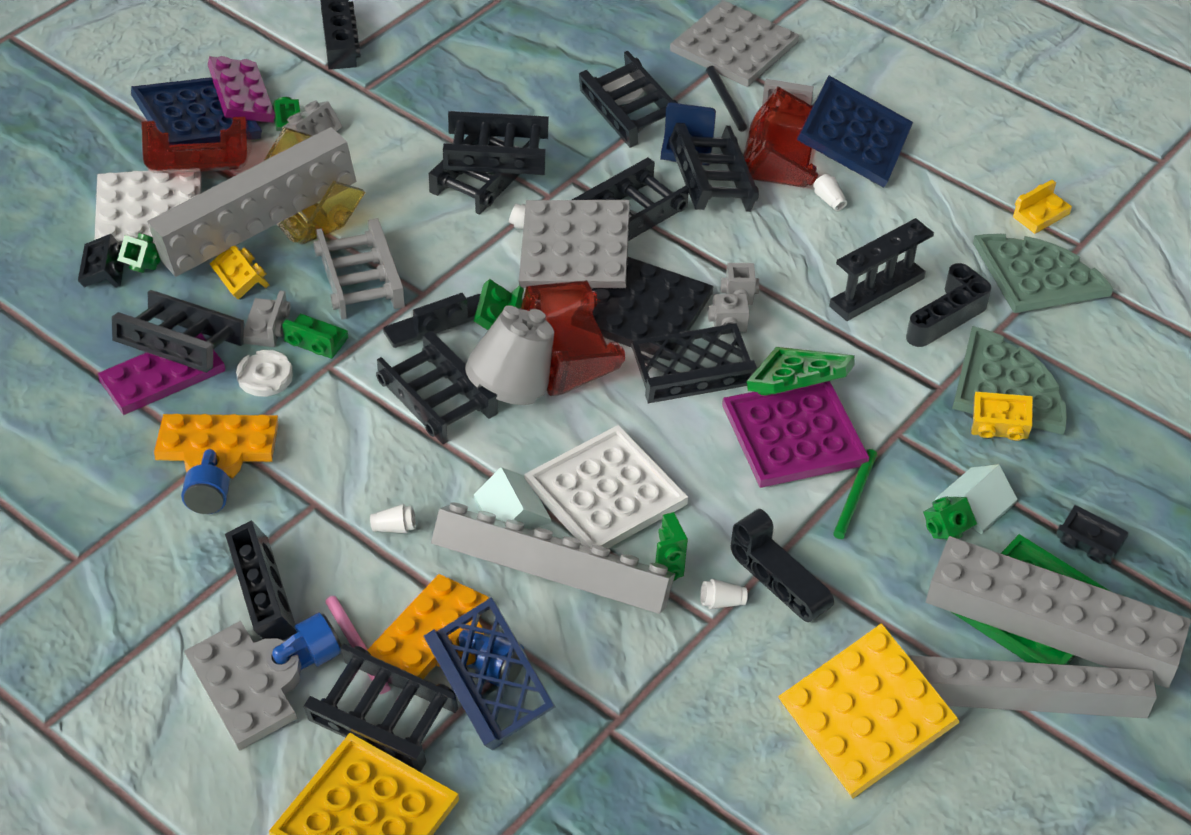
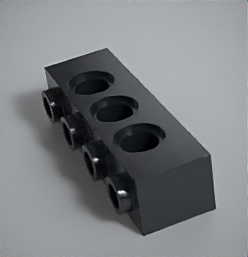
[320,0,361,70]
[225,520,297,640]

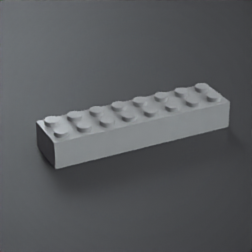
[147,127,357,277]
[925,536,1191,689]

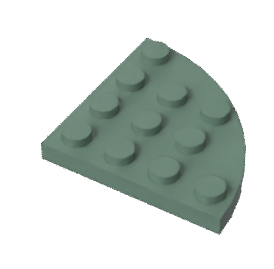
[973,233,1113,313]
[952,326,1067,435]

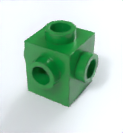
[117,233,161,273]
[923,496,977,541]

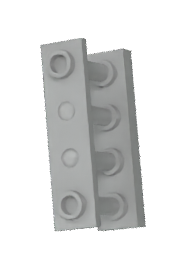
[313,218,404,320]

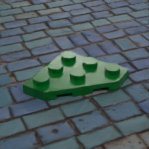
[747,347,855,395]

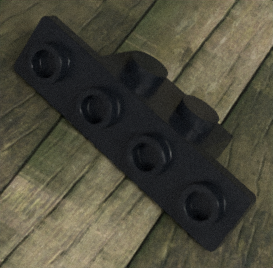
[383,292,481,348]

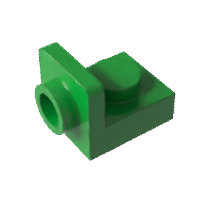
[272,97,300,131]

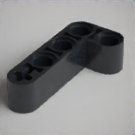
[906,263,992,347]
[730,508,834,623]

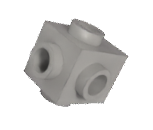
[721,263,759,305]
[708,294,749,332]

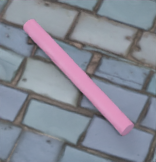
[325,596,391,695]

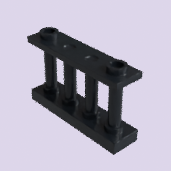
[579,51,678,148]
[443,111,549,175]
[669,123,759,212]
[428,135,530,215]
[572,157,689,241]
[829,218,934,321]
[112,290,244,373]
[376,330,498,444]
[303,644,458,772]

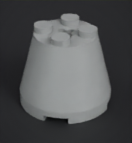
[465,305,554,405]

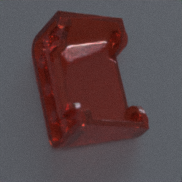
[743,86,818,188]
[141,117,252,173]
[521,280,625,396]

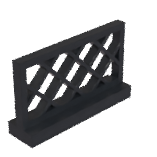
[631,323,757,404]

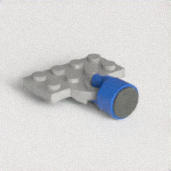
[184,612,342,751]

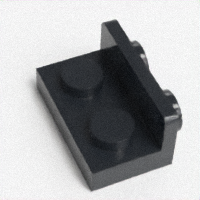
[78,234,124,288]

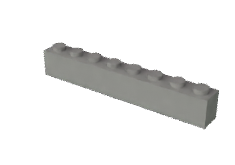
[431,502,675,614]
[908,655,1157,718]

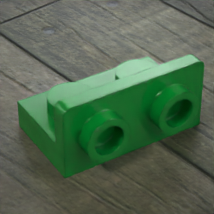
[474,279,524,330]
[282,313,349,359]
[655,512,688,581]

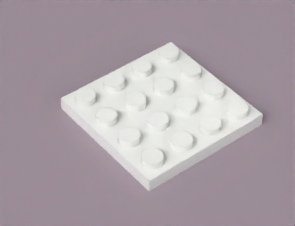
[94,167,202,243]
[524,425,688,548]

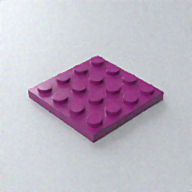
[722,381,869,488]

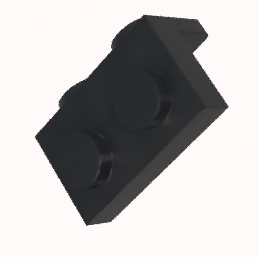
[1057,505,1129,565]

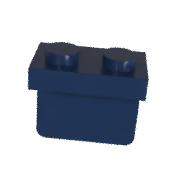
[660,103,716,166]

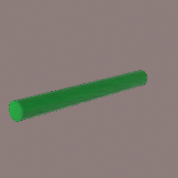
[833,449,877,539]

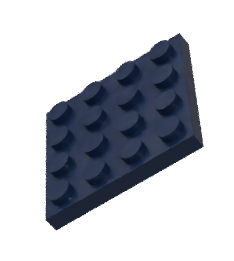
[797,75,913,188]
[131,77,262,151]

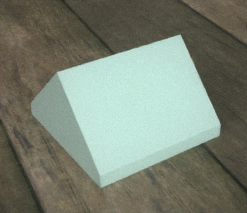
[935,464,1017,534]
[474,467,551,529]

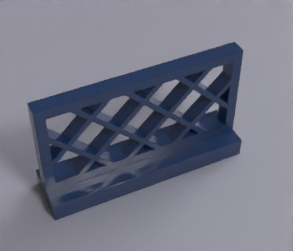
[424,597,556,750]

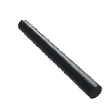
[706,66,747,132]

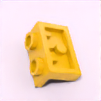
[1013,179,1072,234]
[209,245,270,300]
[971,392,1033,441]

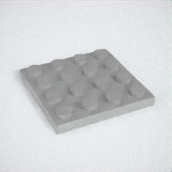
[670,0,799,87]
[519,200,630,288]

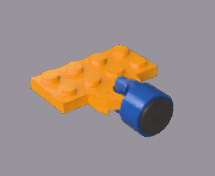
[154,414,279,514]
[367,574,525,687]

